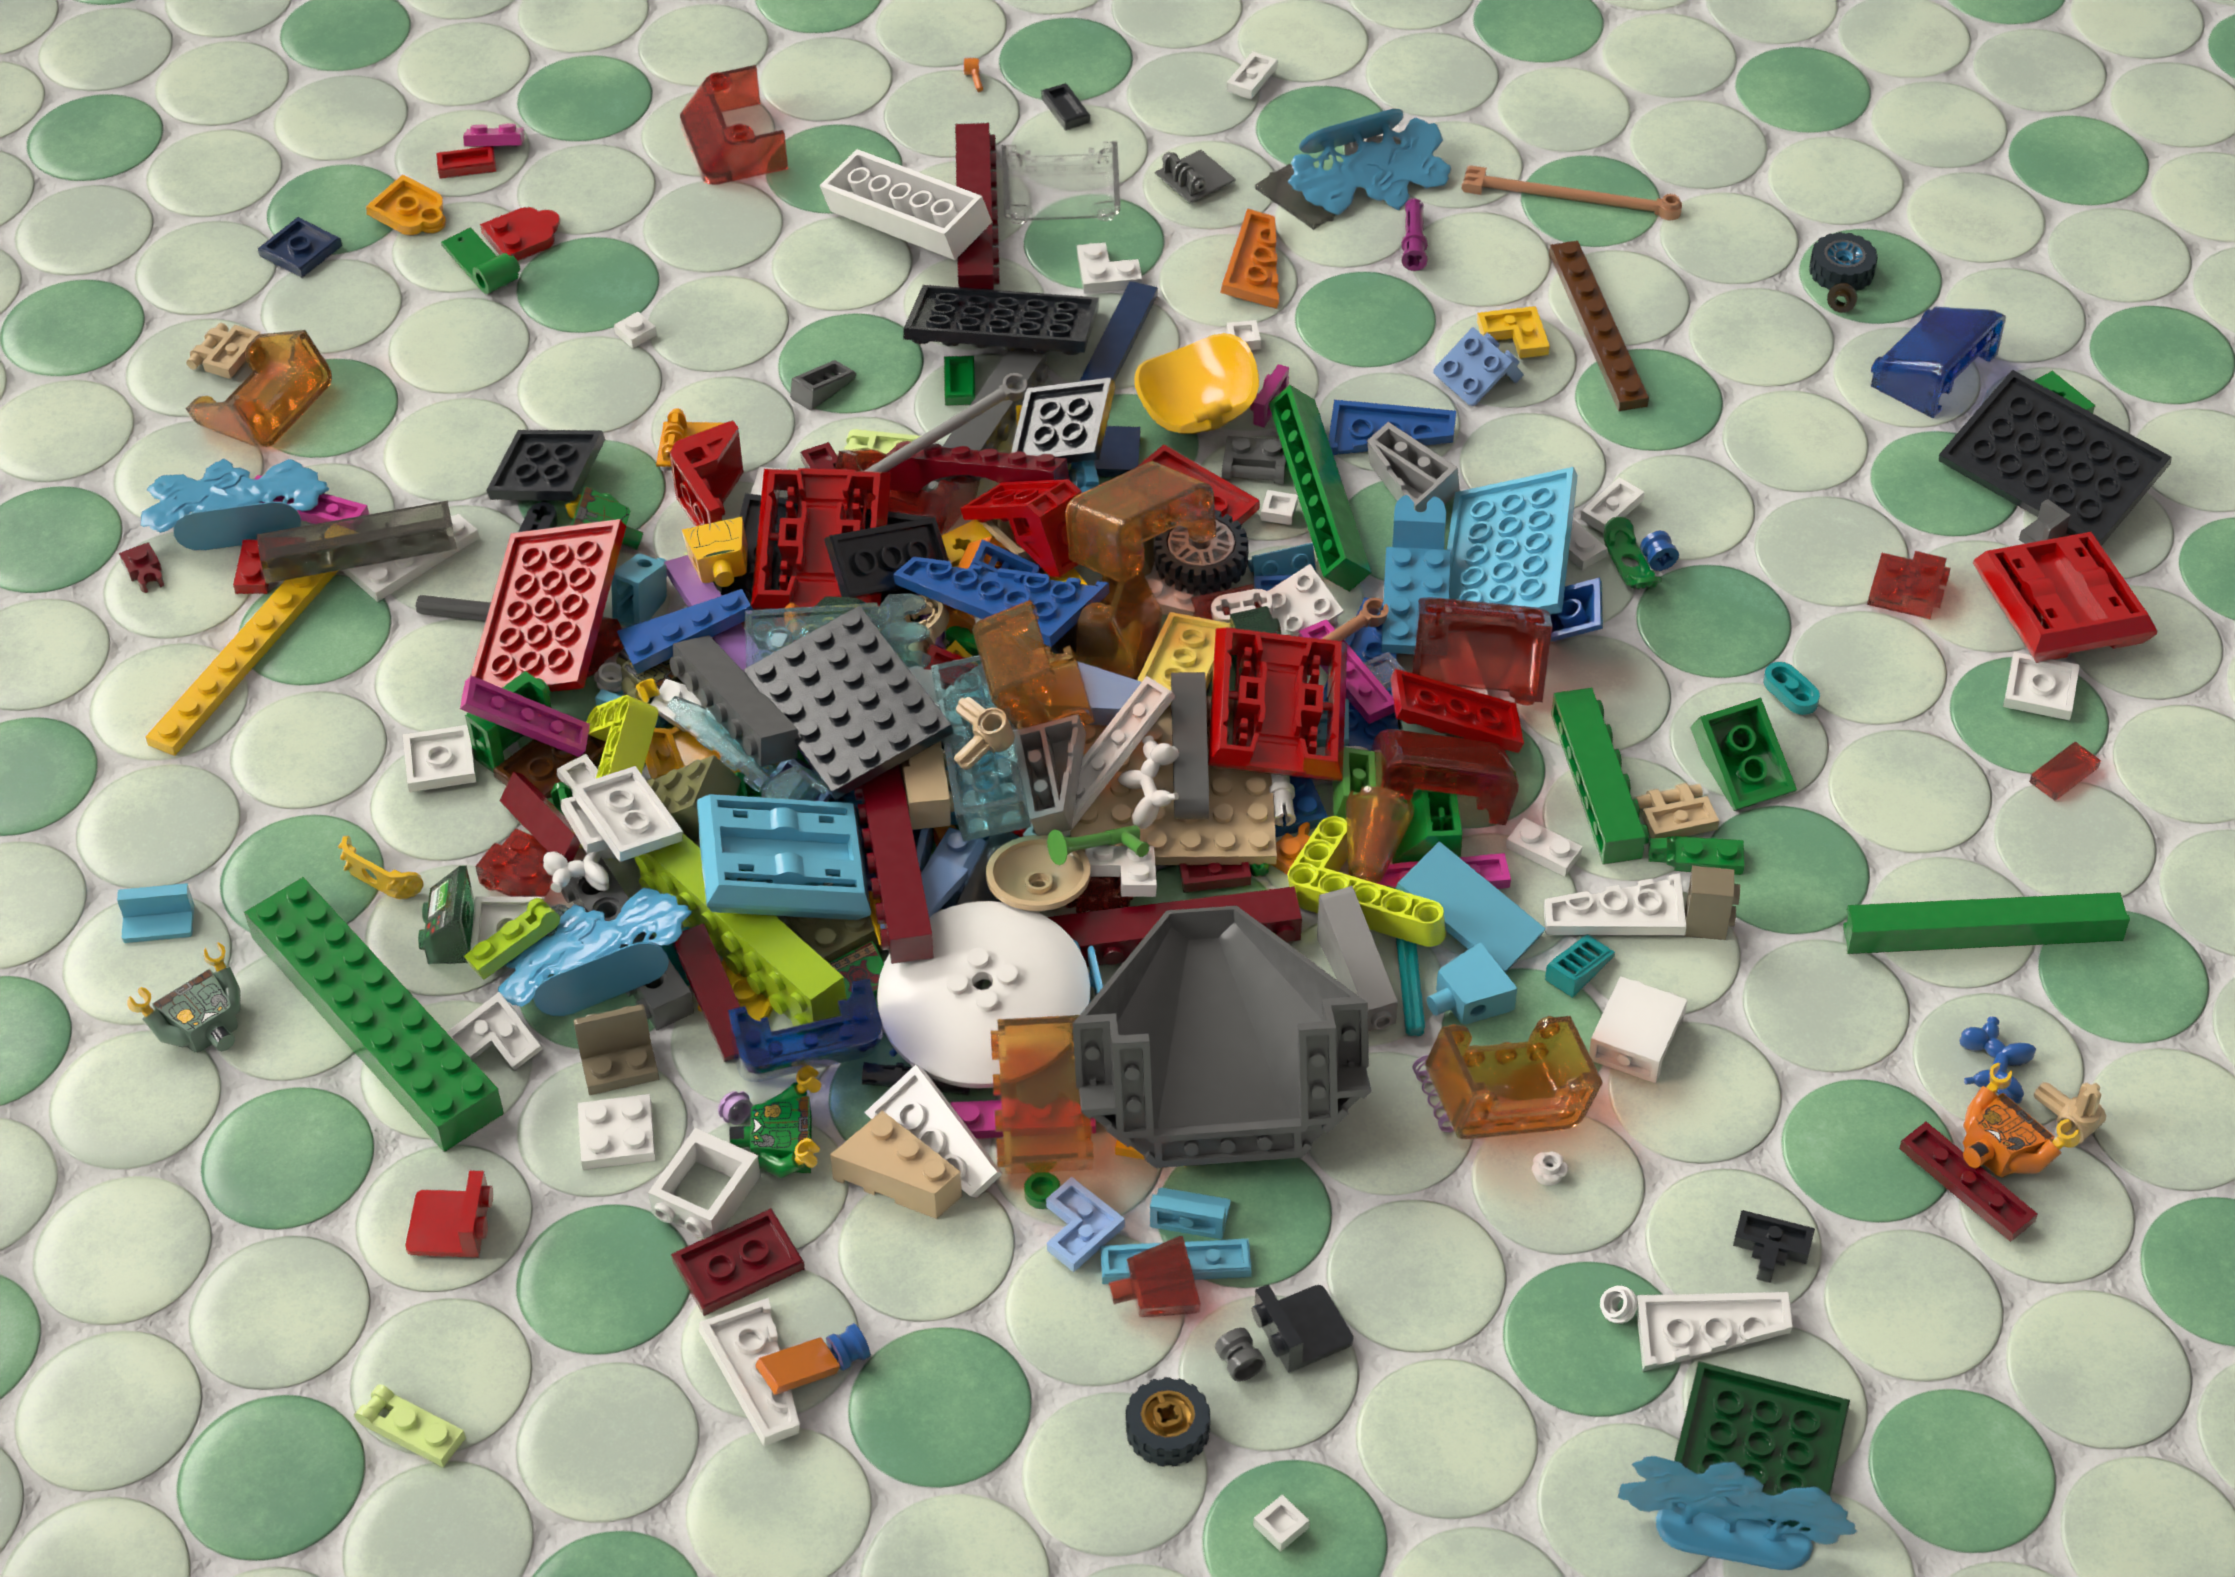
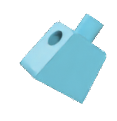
[611,554,667,627]
[1427,942,1517,1025]

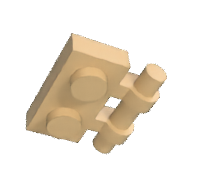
[186,323,262,379]
[1634,783,1719,838]

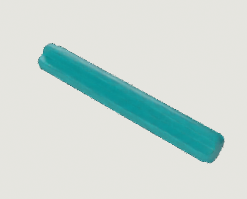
[1396,938,1425,1037]

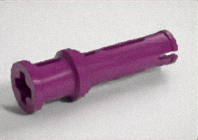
[1401,199,1428,271]

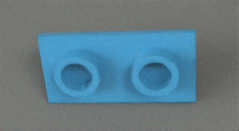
[1248,543,1316,576]

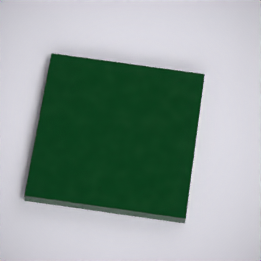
[1674,1361,1850,1531]

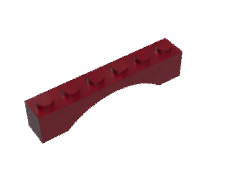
[885,441,1069,492]

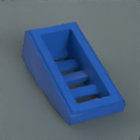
[971,539,1041,573]

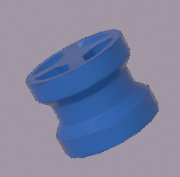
[1640,530,1679,571]
[826,1323,871,1371]

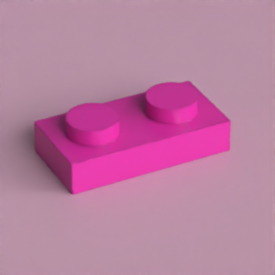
[463,123,525,147]
[1250,364,1289,428]

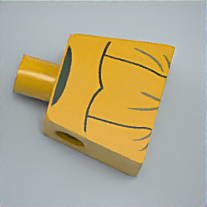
[682,517,748,587]

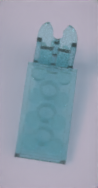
[745,594,931,668]
[667,696,831,801]

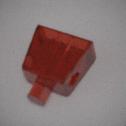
[1108,1236,1201,1317]

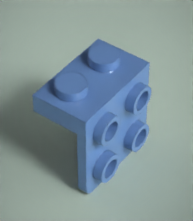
[1433,327,1524,406]

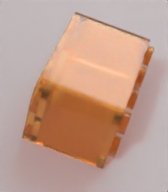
[1065,461,1217,583]
[972,600,1095,730]
[991,1015,1094,1174]
[1425,1016,1603,1139]

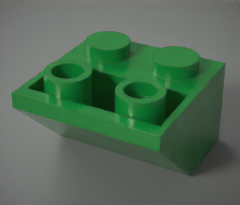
[1387,786,1462,864]

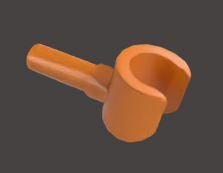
[964,58,983,92]

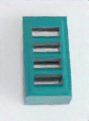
[1545,934,1615,998]

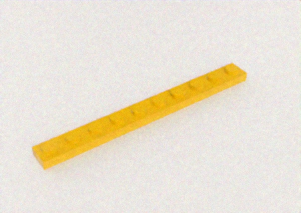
[145,525,362,756]

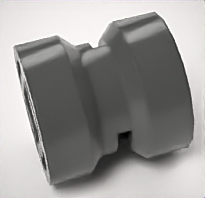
[1215,1328,1266,1382]

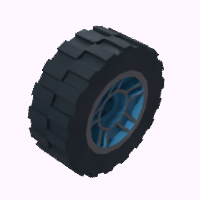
[1809,232,1878,291]

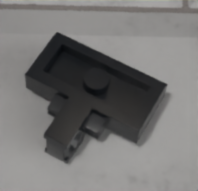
[1733,1210,1815,1283]

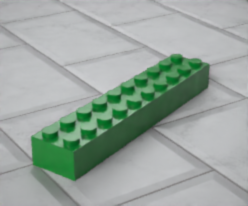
[244,877,504,1152]

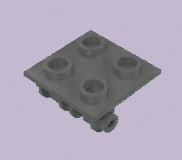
[1155,149,1236,203]

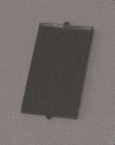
[1255,164,1348,230]

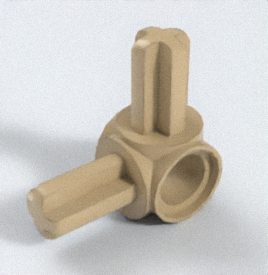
[954,697,1015,770]
[2034,1082,2106,1144]

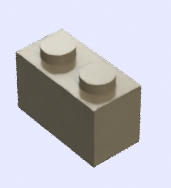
[1684,866,1740,940]

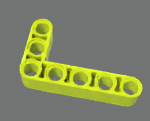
[579,695,658,860]
[1287,816,1446,947]

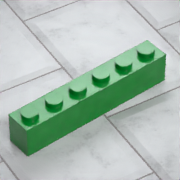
[1551,687,1649,865]

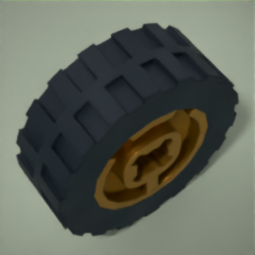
[1125,1377,1210,1467]

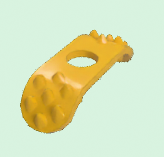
[338,836,424,899]

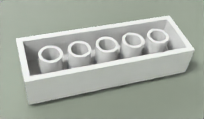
[820,149,992,260]

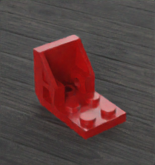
[670,420,744,527]
[960,479,1101,577]

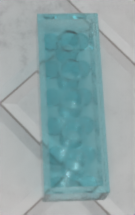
[931,651,1031,842]

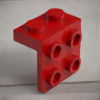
[405,1170,493,1258]

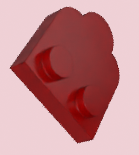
[480,207,560,261]

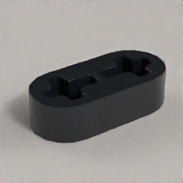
[518,502,558,532]

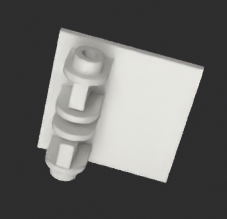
[1258,564,1344,636]

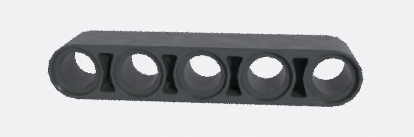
[1171,672,1209,819]

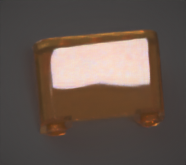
[185,330,332,448]
[1076,543,1162,680]

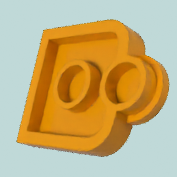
[366,174,446,235]

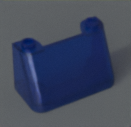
[1871,306,2006,418]
[728,978,883,1082]

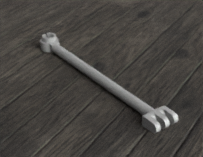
[846,373,1027,472]

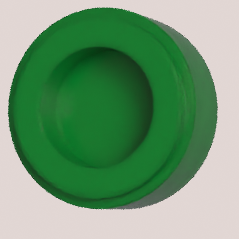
[1024,1172,1061,1209]

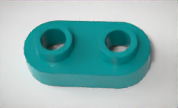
[1763,662,1820,715]

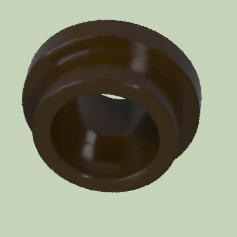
[1827,283,1858,313]

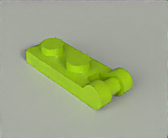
[464,898,560,980]

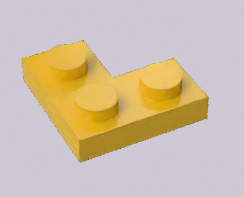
[1477,306,1550,358]

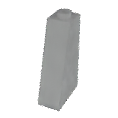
[1317,886,1398,1031]

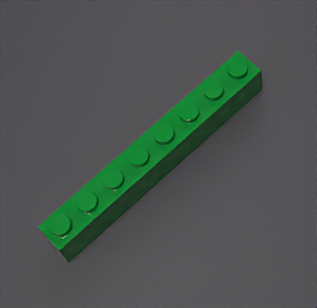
[1269,385,1372,592]

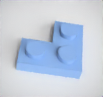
[1046,1177,1125,1272]

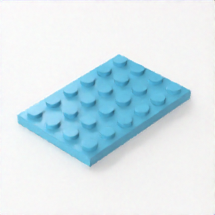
[1447,467,1578,634]

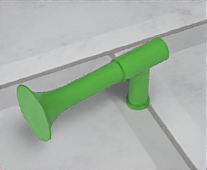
[1047,825,1149,865]

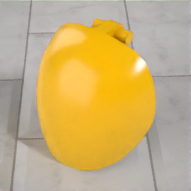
[1134,333,1259,434]

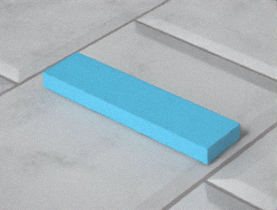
[1100,1239,1251,1284]

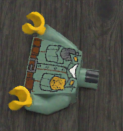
[127,942,241,1052]

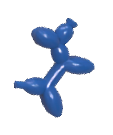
[1959,1016,2036,1104]

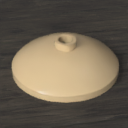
[986,835,1091,912]

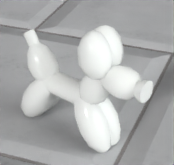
[1118,735,1179,829]
[543,848,616,893]

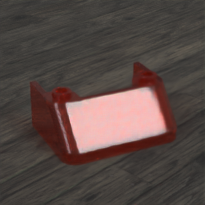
[680,65,788,185]

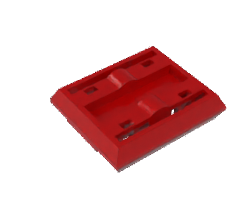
[751,468,891,613]
[1973,532,2157,663]
[1208,627,1347,781]

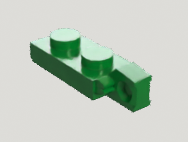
[1648,836,1744,875]

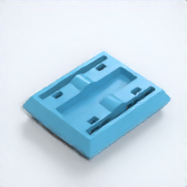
[697,794,871,920]

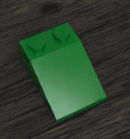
[1690,697,1797,811]

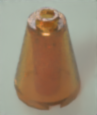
[1346,786,1414,883]

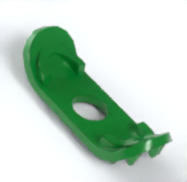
[1603,516,1662,589]

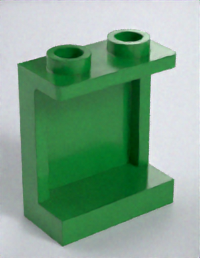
[465,671,552,774]

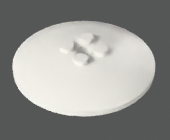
[877,901,1090,1088]

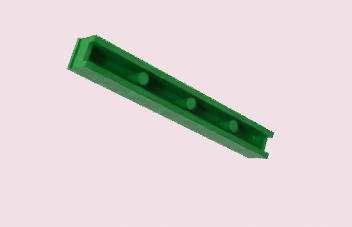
[1843,892,2130,954]

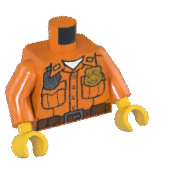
[1963,1063,2081,1177]

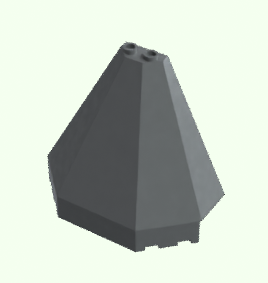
[1073,906,1372,1168]

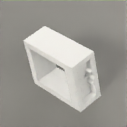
[648,1128,761,1238]

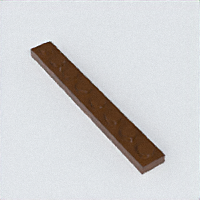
[1549,240,1649,411]

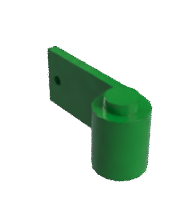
[441,227,521,294]

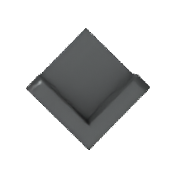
[2019,499,2071,544]

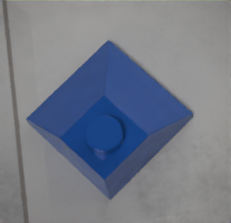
[1538,577,1603,645]

